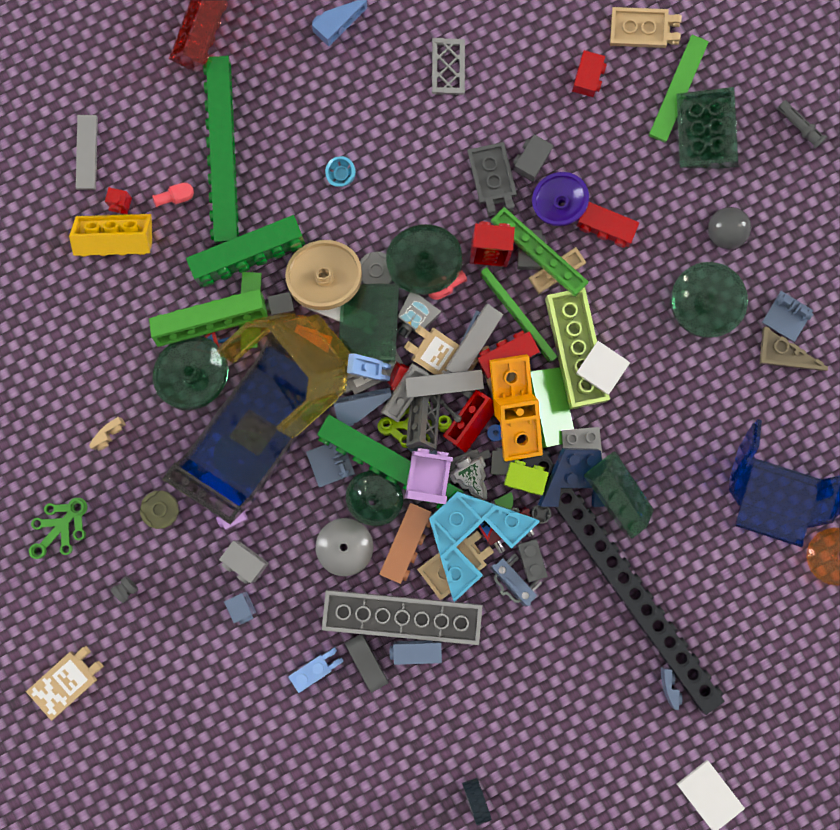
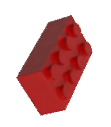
[469,221,515,267]

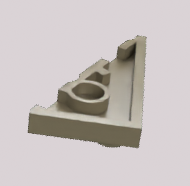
[759,327,828,371]

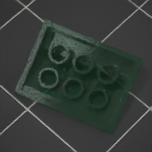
[677,87,739,169]
[338,283,399,364]

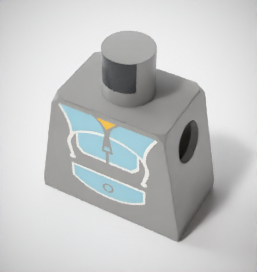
[397,290,441,339]

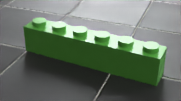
[149,289,268,347]

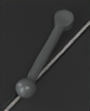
[440,398,462,422]

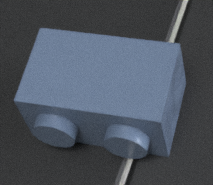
[224,592,257,625]

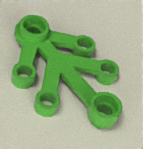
[29,498,88,559]

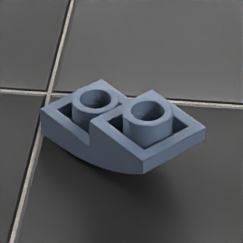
[661,667,682,710]

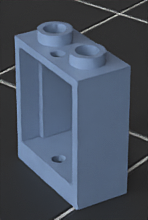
[390,640,442,665]

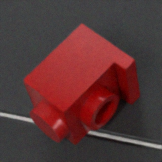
[105,187,132,215]

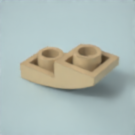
[89,417,126,451]

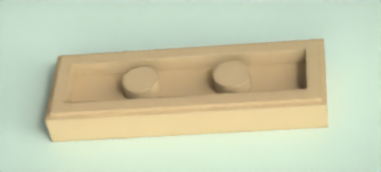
[528,247,586,294]

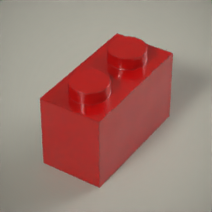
[572,50,607,97]

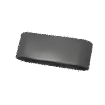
[345,634,389,693]

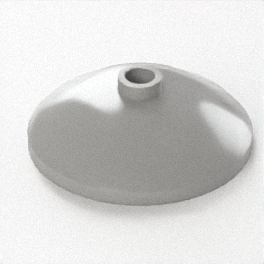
[316,518,373,576]

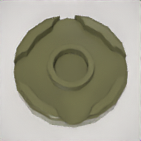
[140,491,179,529]

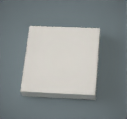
[576,341,630,395]

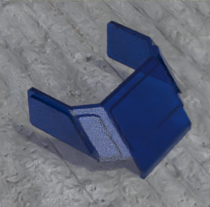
[729,419,840,547]

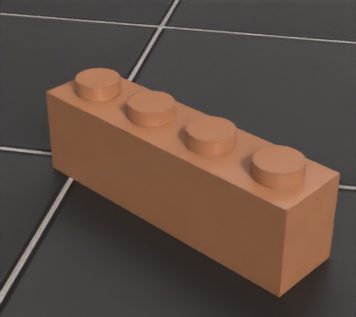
[379,503,432,584]

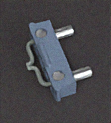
[490,554,542,607]

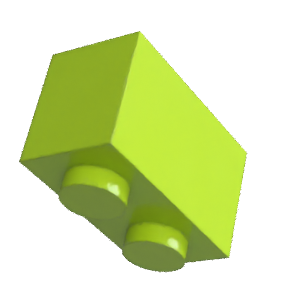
[503,460,549,496]

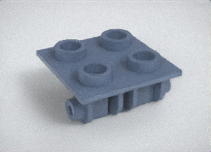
[762,291,814,342]
[306,443,355,488]

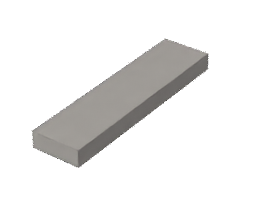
[76,115,98,190]
[445,304,503,373]
[405,370,484,398]

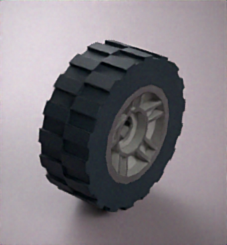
[462,778,492,826]

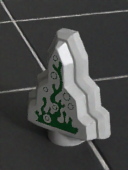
[449,456,487,500]

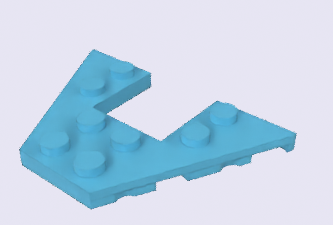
[429,491,540,602]

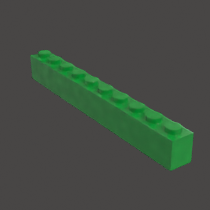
[203,56,239,245]

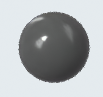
[708,207,751,250]

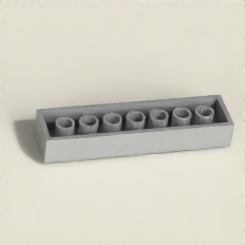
[322,590,483,645]

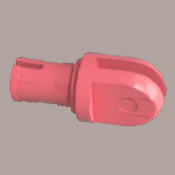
[152,182,194,207]
[427,270,467,300]

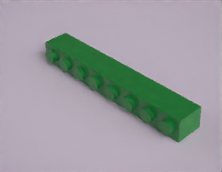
[316,415,464,509]

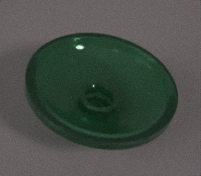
[345,471,403,526]

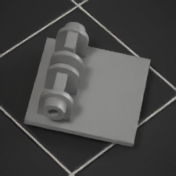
[561,427,603,460]

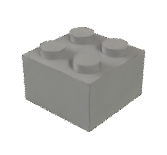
[219,540,269,584]

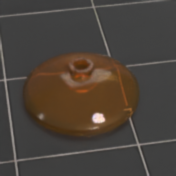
[807,528,840,586]

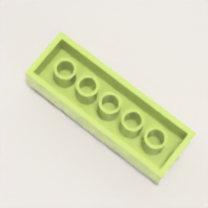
[545,287,610,410]

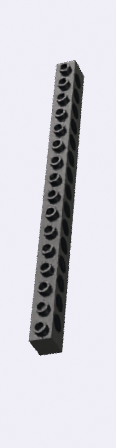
[520,448,725,715]

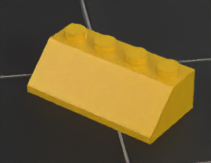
[69,214,152,257]

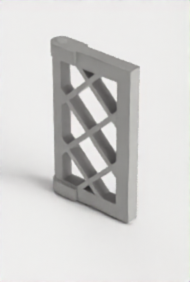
[432,38,465,95]

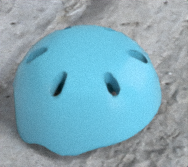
[325,156,356,187]

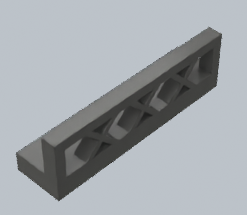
[406,374,441,451]

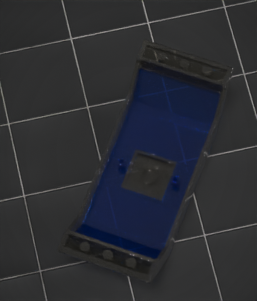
[162,324,343,525]

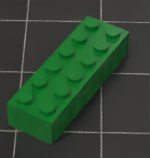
[186,215,306,287]

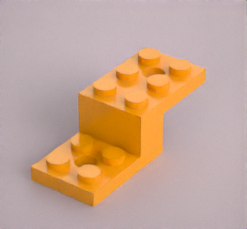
[489,354,543,461]

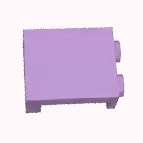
[405,448,453,504]

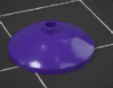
[532,172,589,226]

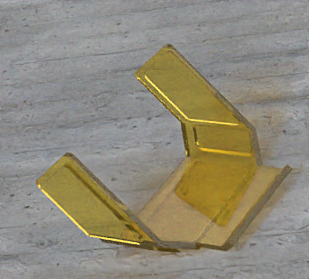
[217,313,352,438]

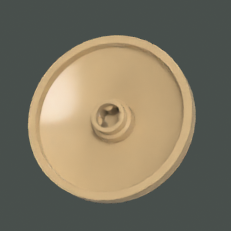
[285,240,362,310]

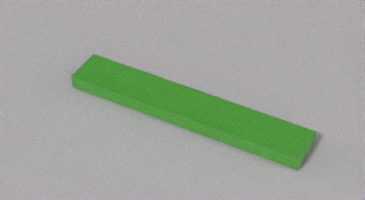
[648,35,709,143]
[491,207,589,297]
[480,267,558,363]

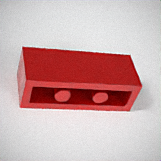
[576,202,640,248]
[477,330,540,379]
[443,390,494,453]

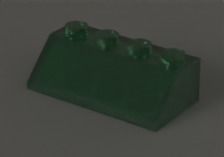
[584,451,654,539]

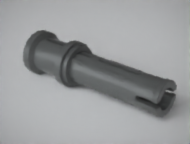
[777,100,827,149]

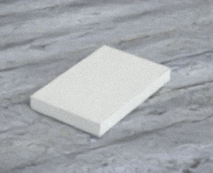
[677,760,745,830]

